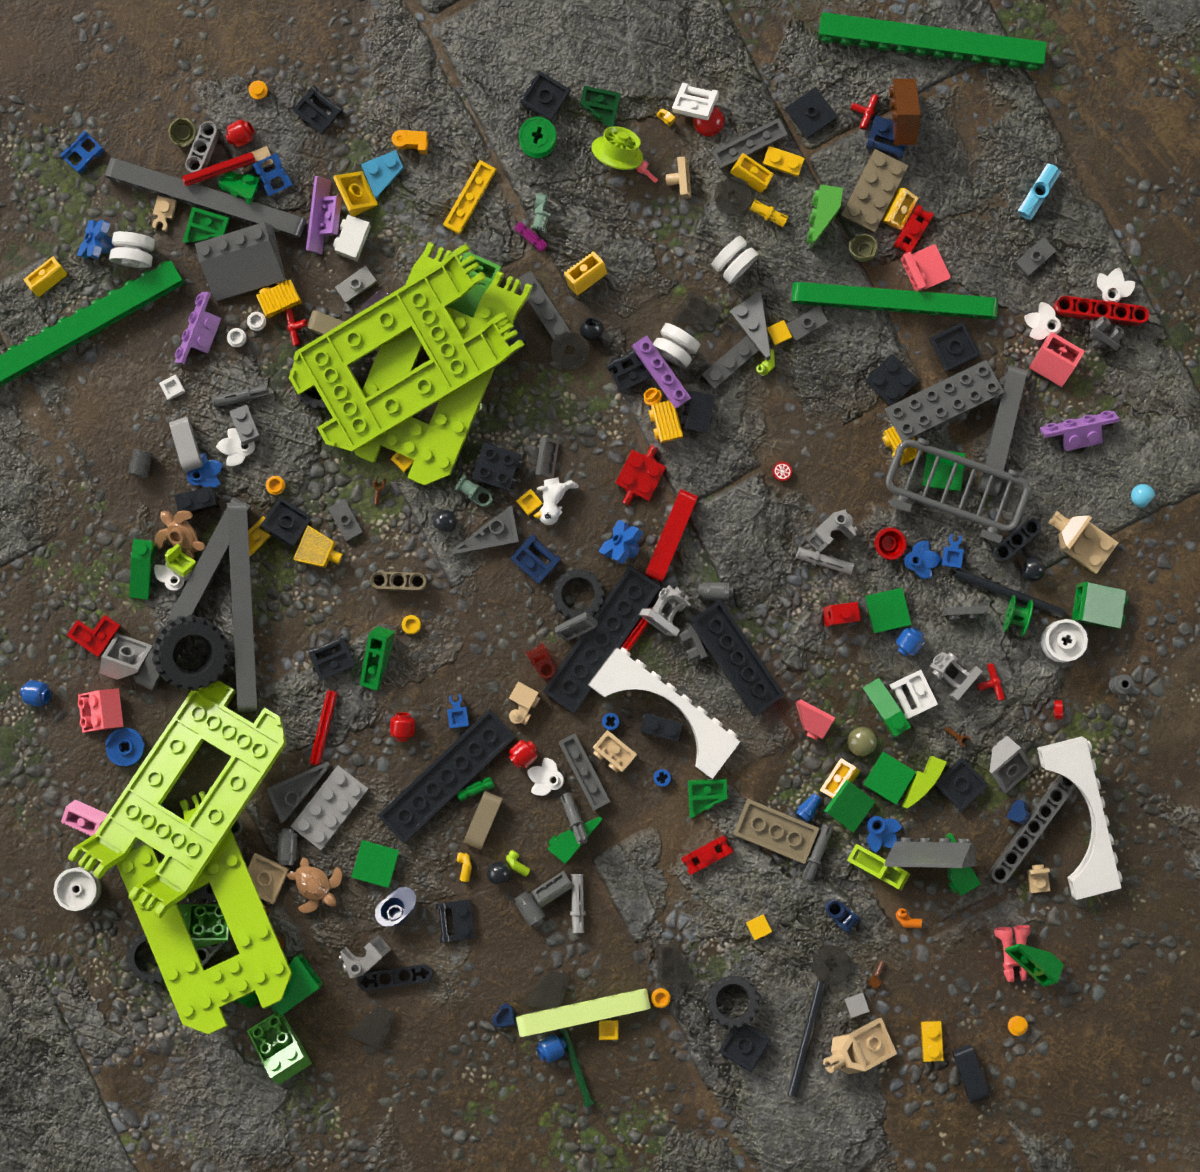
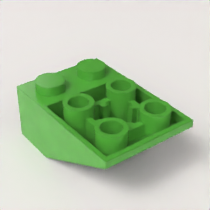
[806,185,843,249]
[447,252,501,317]
[177,904,229,949]
[247,1013,312,1085]

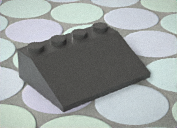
[195,222,286,302]
[885,838,976,868]

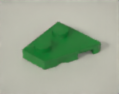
[218,171,260,205]
[183,207,230,243]
[688,778,727,818]

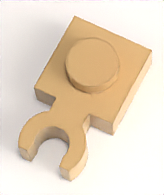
[242,146,275,174]
[152,196,177,232]

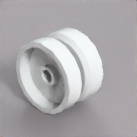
[109,232,155,268]
[711,236,759,284]
[653,323,701,368]
[1040,619,1088,663]
[54,867,102,911]

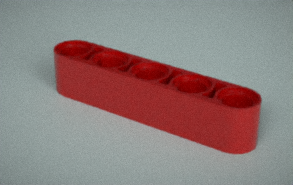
[1053,296,1149,326]
[645,489,698,582]

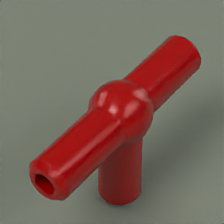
[851,94,879,130]
[285,308,308,346]
[977,663,1005,701]

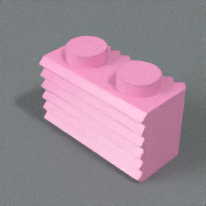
[61,800,108,836]

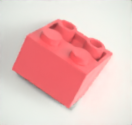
[1029,332,1085,387]
[78,688,124,733]

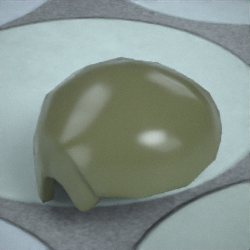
[168,118,197,147]
[849,234,878,262]
[847,726,878,757]

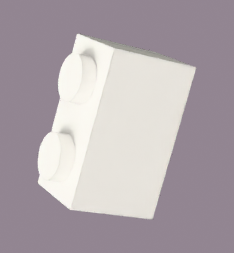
[333,215,371,262]

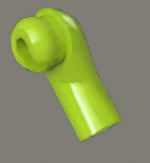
[756,349,775,376]
[506,850,530,877]

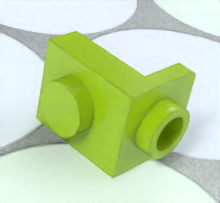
[165,544,197,578]

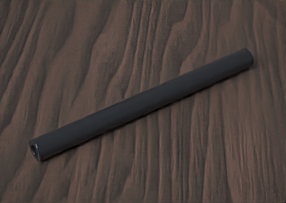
[954,568,1065,618]
[787,981,827,1097]

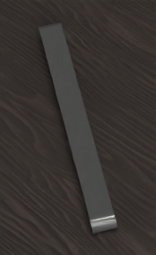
[105,158,307,239]
[135,497,251,691]
[227,502,257,713]

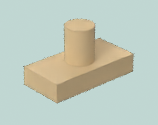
[666,156,692,199]

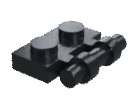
[606,350,653,393]

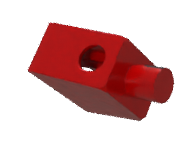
[823,602,862,627]

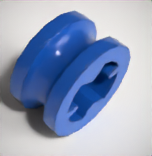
[602,713,619,730]
[654,769,671,787]

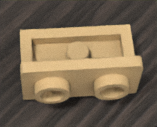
[593,730,637,773]

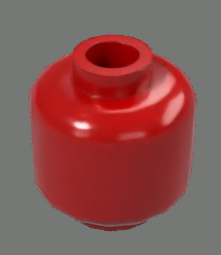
[225,119,255,148]
[390,712,415,742]
[509,740,537,769]

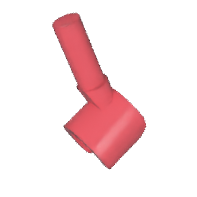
[636,160,658,183]

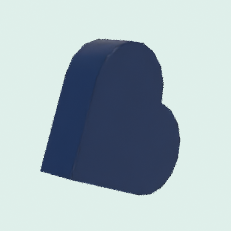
[1006,800,1030,825]
[492,1003,516,1028]

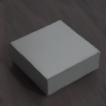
[844,993,870,1018]

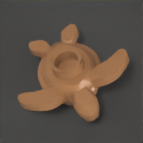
[155,511,206,559]
[287,857,342,913]

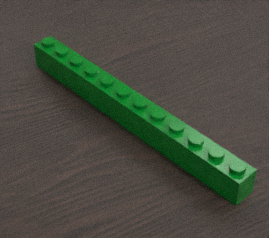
[817,12,1047,71]
[0,261,185,387]

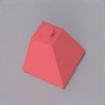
[796,699,835,740]

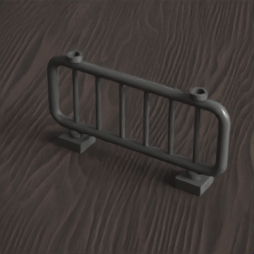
[886,438,1031,543]

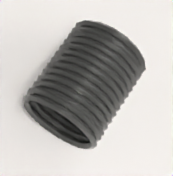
[128,449,153,478]

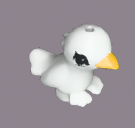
[533,477,578,525]

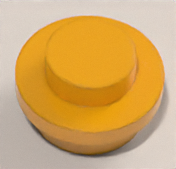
[249,81,268,100]
[644,388,662,406]
[266,476,285,495]
[651,988,670,1008]
[1008,1016,1028,1036]

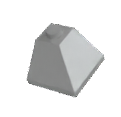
[99,633,152,680]
[990,736,1034,794]

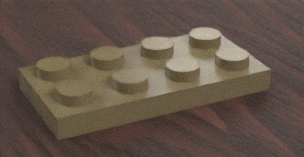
[841,149,908,233]
[733,798,819,864]

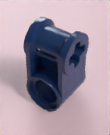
[824,899,861,934]

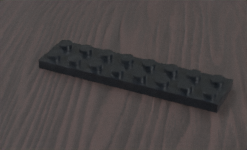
[543,565,661,713]
[377,709,516,843]

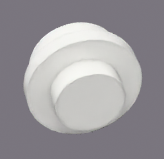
[247,312,266,331]
[227,328,246,347]

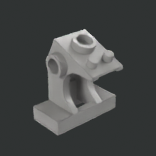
[806,509,857,552]
[639,585,691,636]
[930,652,982,701]
[339,935,391,978]

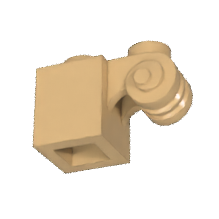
[509,681,540,725]

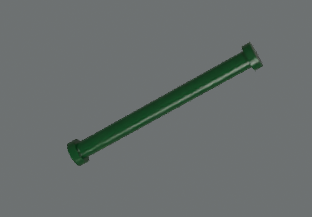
[559,1027,595,1107]

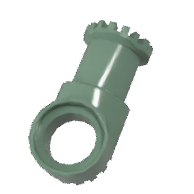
[530,193,551,233]
[455,475,493,507]

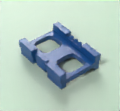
[60,130,105,174]
[253,153,292,196]

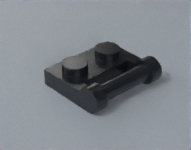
[292,85,344,135]
[307,634,356,681]
[436,899,475,943]

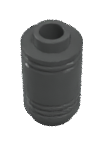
[698,582,733,602]
[1109,675,1134,695]
[277,829,297,865]
[515,891,545,927]

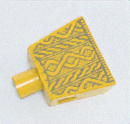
[294,526,343,568]

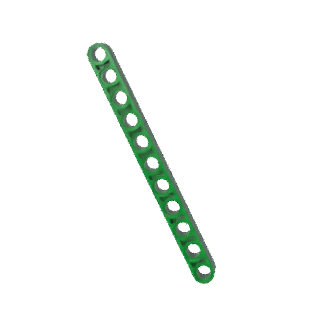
[791,282,999,319]

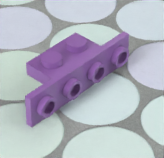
[306,176,342,255]
[175,292,221,364]
[631,336,691,409]
[1040,411,1120,451]

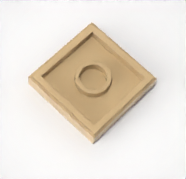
[248,853,290,904]

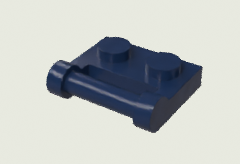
[866,115,906,159]
[510,534,561,584]

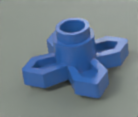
[77,220,114,259]
[599,520,643,564]

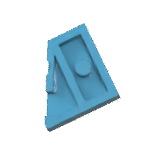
[361,150,403,199]

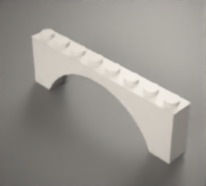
[588,648,740,779]
[1037,736,1122,900]

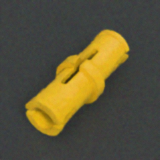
[750,199,788,227]

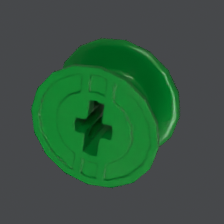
[519,117,557,159]
[1003,595,1033,637]

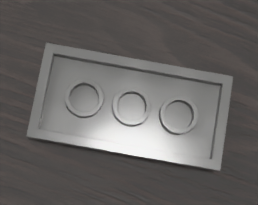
[291,765,369,850]

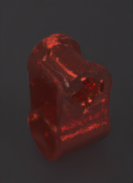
[525,642,556,680]

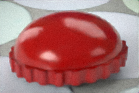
[692,107,725,137]
[874,527,907,560]

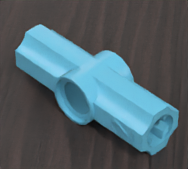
[1017,163,1061,220]

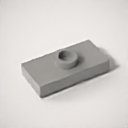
[335,266,377,304]

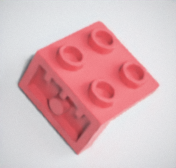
[900,244,950,292]

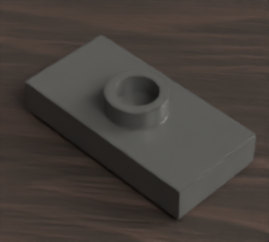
[1015,237,1056,277]
[786,306,828,342]
[535,437,559,478]
[328,499,363,542]
[555,612,598,642]
[531,871,574,907]

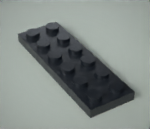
[689,600,784,717]

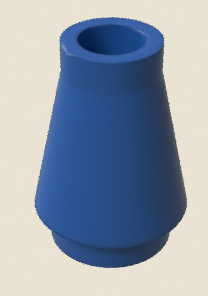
[795,793,822,823]

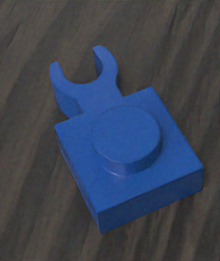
[941,534,964,569]
[447,694,469,729]

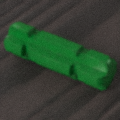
[457,777,494,801]

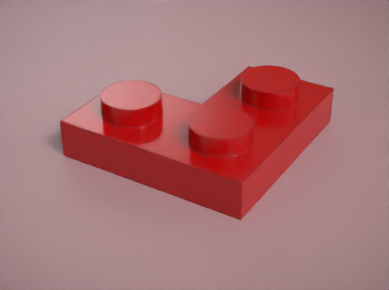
[66,614,121,657]

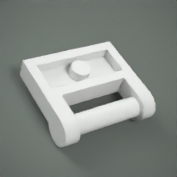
[672,83,719,120]
[890,670,938,719]

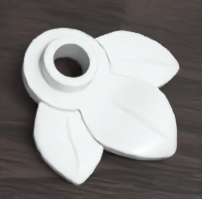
[1097,268,1135,302]
[1024,302,1061,340]
[216,428,255,466]
[154,562,193,591]
[528,758,564,796]

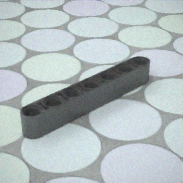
[977,365,1027,496]
[989,774,1076,883]

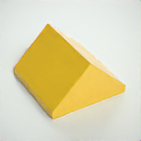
[333,171,378,217]

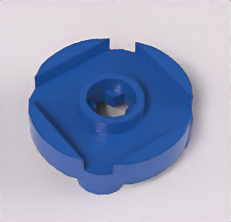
[106,728,146,766]

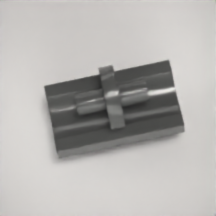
[1089,316,1124,350]
[677,626,707,661]

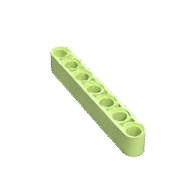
[516,989,651,1037]

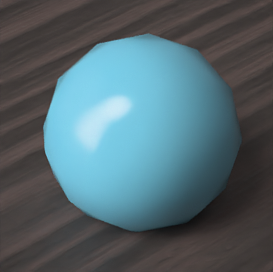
[1131,484,1155,508]

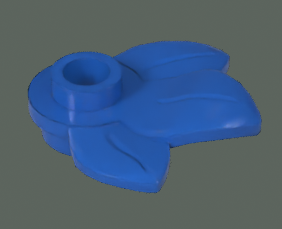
[187,453,223,488]
[904,541,941,579]
[867,816,902,853]

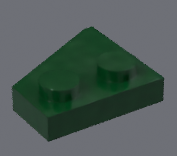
[580,86,621,128]

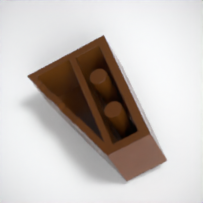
[888,79,921,145]

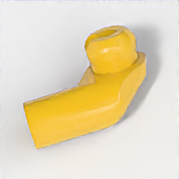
[457,852,472,882]

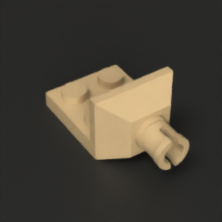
[1048,511,1119,574]
[823,1018,897,1074]

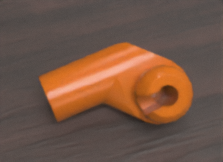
[896,908,922,929]

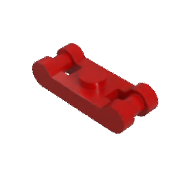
[893,205,934,253]
[681,834,734,875]

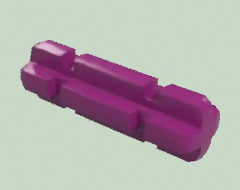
[514,222,547,252]

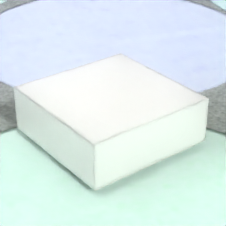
[159,375,186,401]

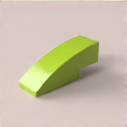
[901,756,947,808]
[847,844,910,891]

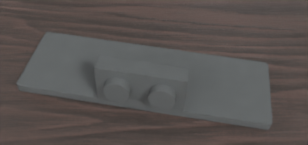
[885,360,1004,441]

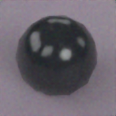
[579,317,603,341]
[433,509,457,532]
[1022,558,1046,582]
[487,861,511,884]

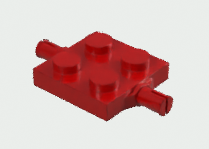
[615,445,666,506]

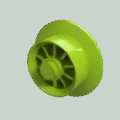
[591,126,643,173]

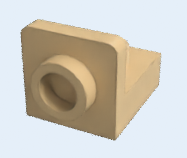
[1027,864,1050,893]

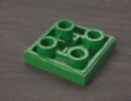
[922,451,966,492]
[864,587,911,634]
[863,752,916,805]
[824,779,876,833]
[351,840,400,888]

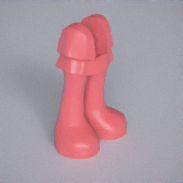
[994,925,1031,982]

